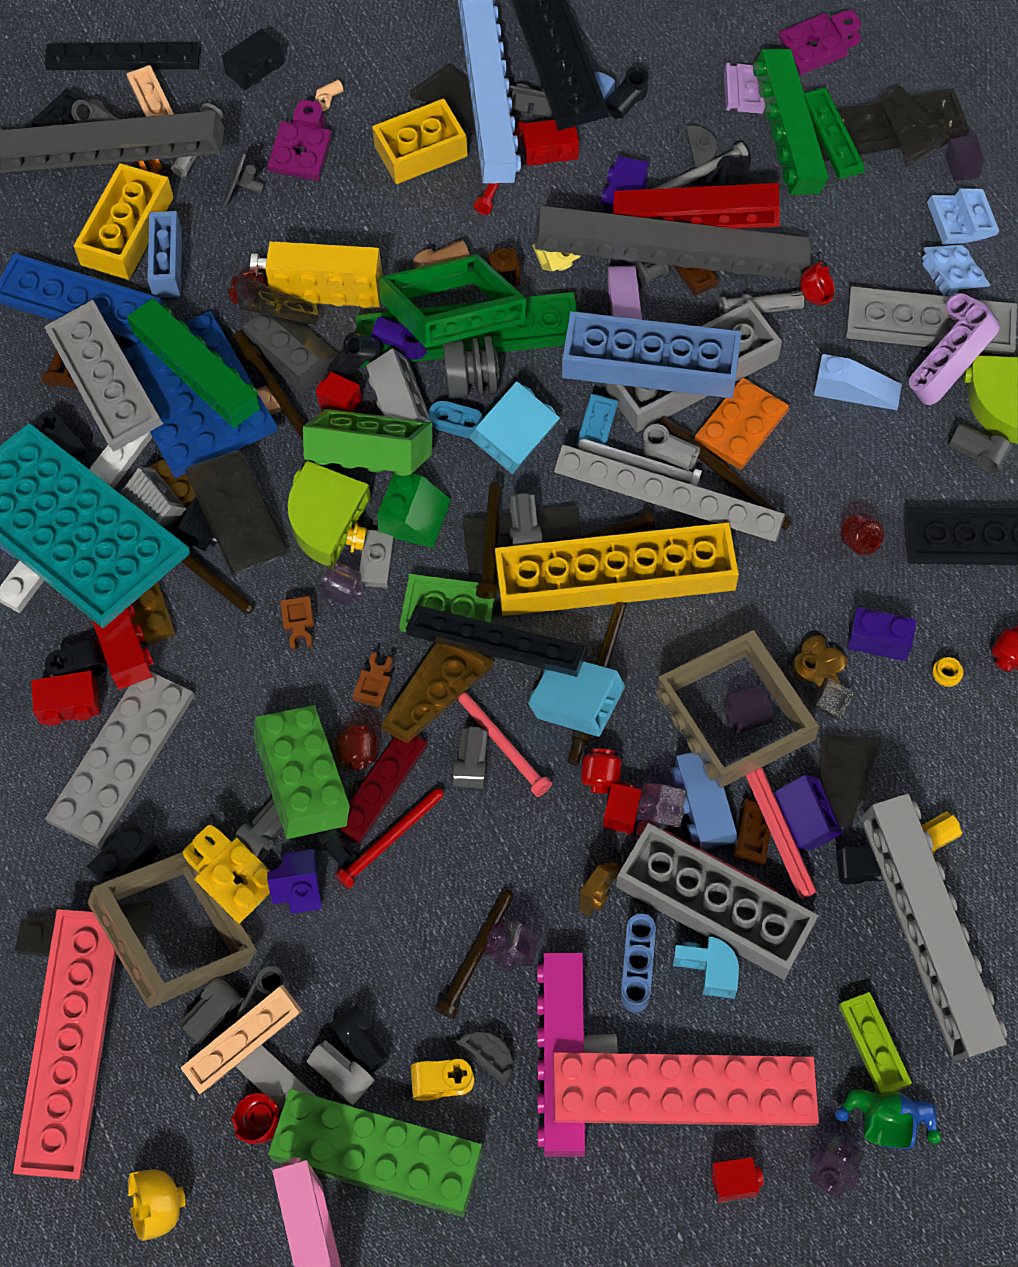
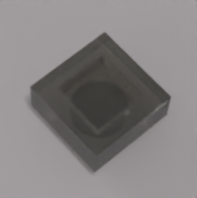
[812,678,854,720]

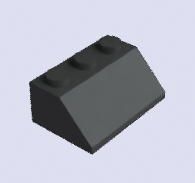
[242,309,338,394]

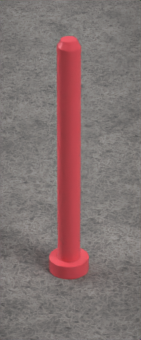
[458,692,552,797]

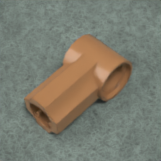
[413,240,471,268]

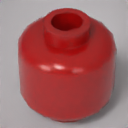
[991,626,1018,673]
[580,749,622,794]

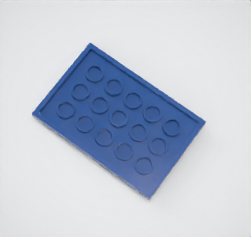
[122,311,278,479]

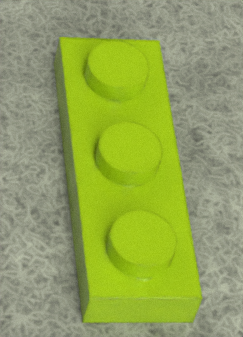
[839,992,912,1094]

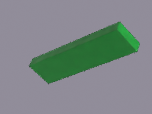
[804,87,865,180]

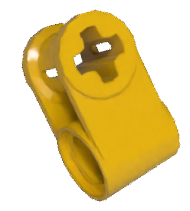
[410,1059,475,1101]

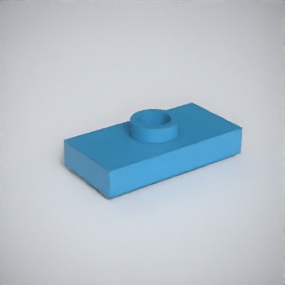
[576,393,618,449]

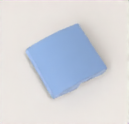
[927,188,999,245]

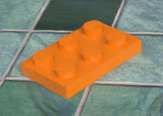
[695,377,789,470]

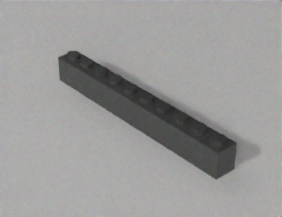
[0,111,224,173]
[535,206,810,280]

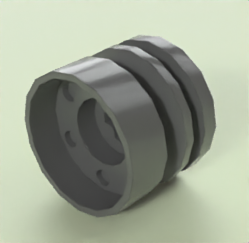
[443,335,499,399]

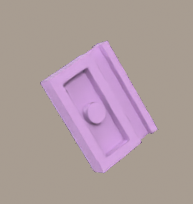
[724,63,765,114]

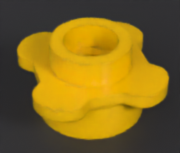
[346,522,367,553]

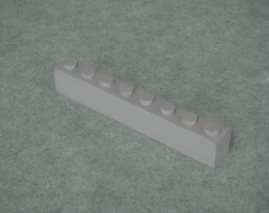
[554,444,786,542]

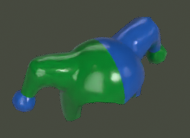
[835,1089,942,1149]

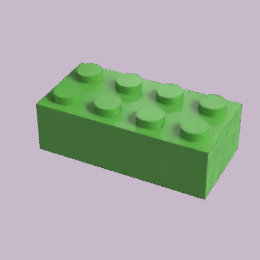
[303,409,432,476]
[253,705,350,839]

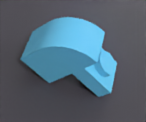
[673,936,739,999]

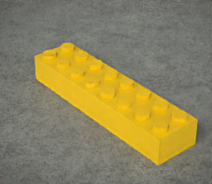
[495,522,739,616]

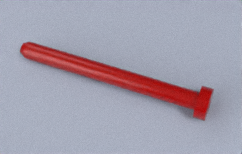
[473,121,525,215]
[334,788,444,890]

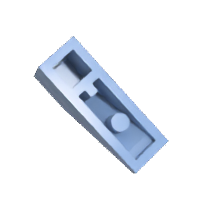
[814,354,902,410]

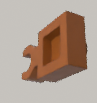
[280,596,315,651]
[352,653,393,708]

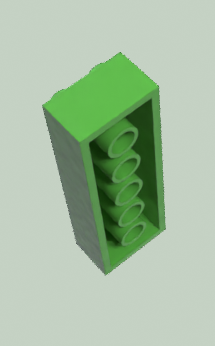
[268,1089,483,1217]

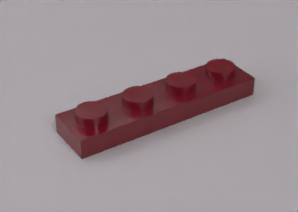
[336,736,428,844]

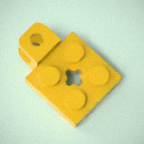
[183,825,270,924]

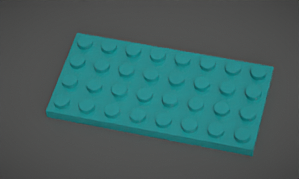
[0,423,190,628]

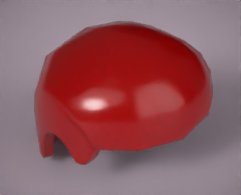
[799,261,835,306]
[231,1092,282,1145]

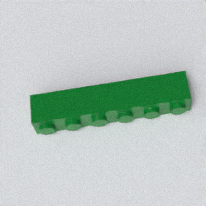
[753,49,829,195]
[127,298,260,429]

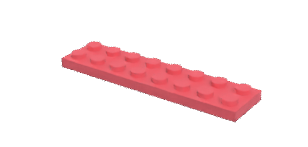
[13,909,117,1180]
[552,1052,819,1126]

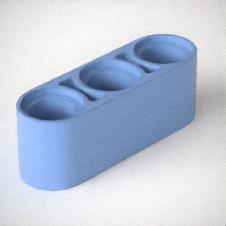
[620,913,656,1013]

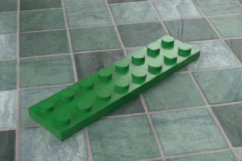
[356,292,577,368]

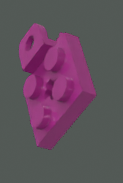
[778,10,861,76]
[267,100,333,181]

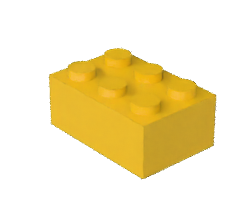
[372,98,468,184]

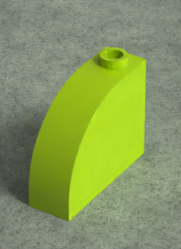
[963,356,1018,444]
[288,461,371,568]

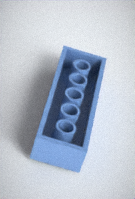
[562,311,742,399]

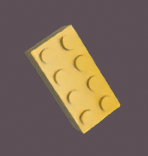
[74,163,174,280]
[265,241,383,308]

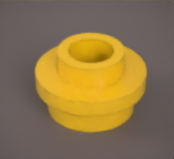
[932,657,963,687]

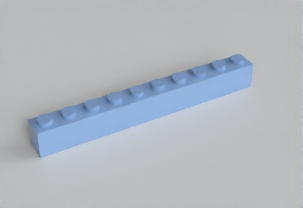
[458,0,521,183]

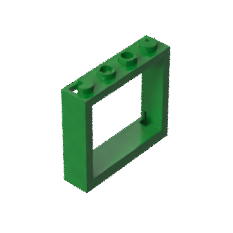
[380,254,526,348]

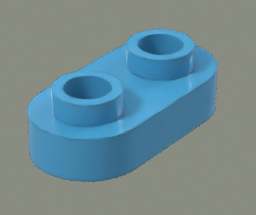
[429,401,483,438]

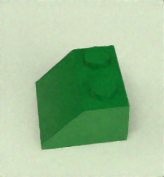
[377,473,451,548]

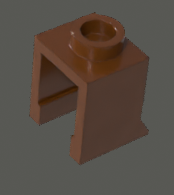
[488,248,520,287]

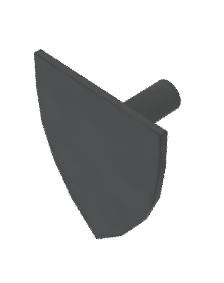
[221,150,264,209]

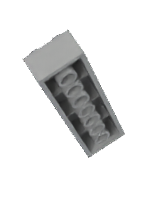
[860,793,1007,1063]

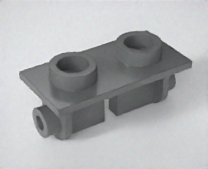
[507,84,552,118]

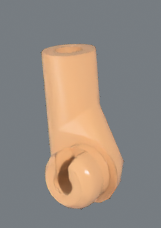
[314,80,344,111]

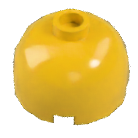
[128,1169,185,1241]

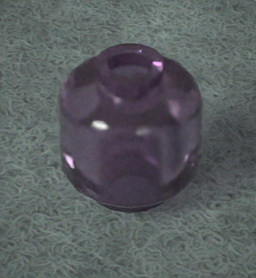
[319,562,365,606]

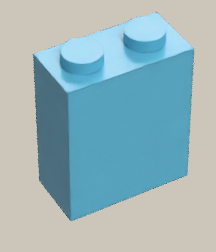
[470,381,560,475]
[528,662,625,737]

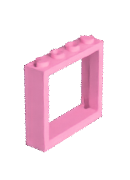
[272,1158,341,1267]

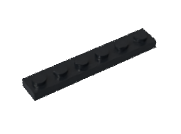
[44,42,200,70]
[406,605,587,677]

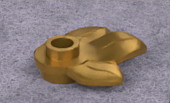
[793,635,848,691]

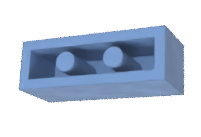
[148,211,182,298]
[671,749,737,851]

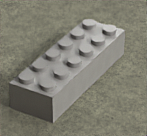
[607,301,782,433]
[616,823,819,980]

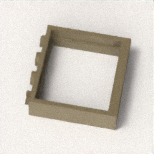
[656,630,819,788]
[88,849,256,1009]

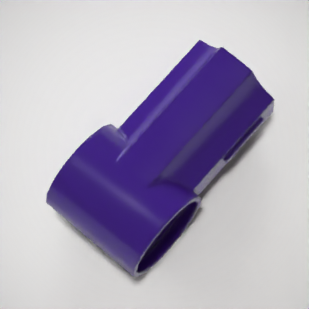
[372,315,428,360]

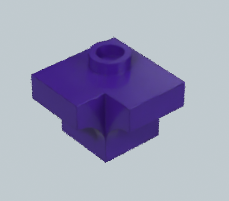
[267,849,322,914]

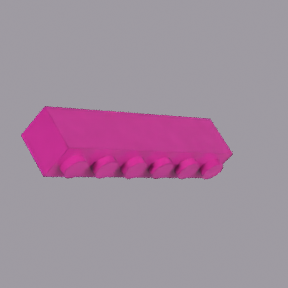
[537,953,585,1157]

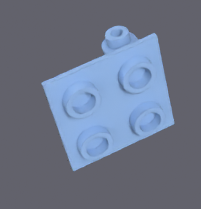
[922,245,990,297]

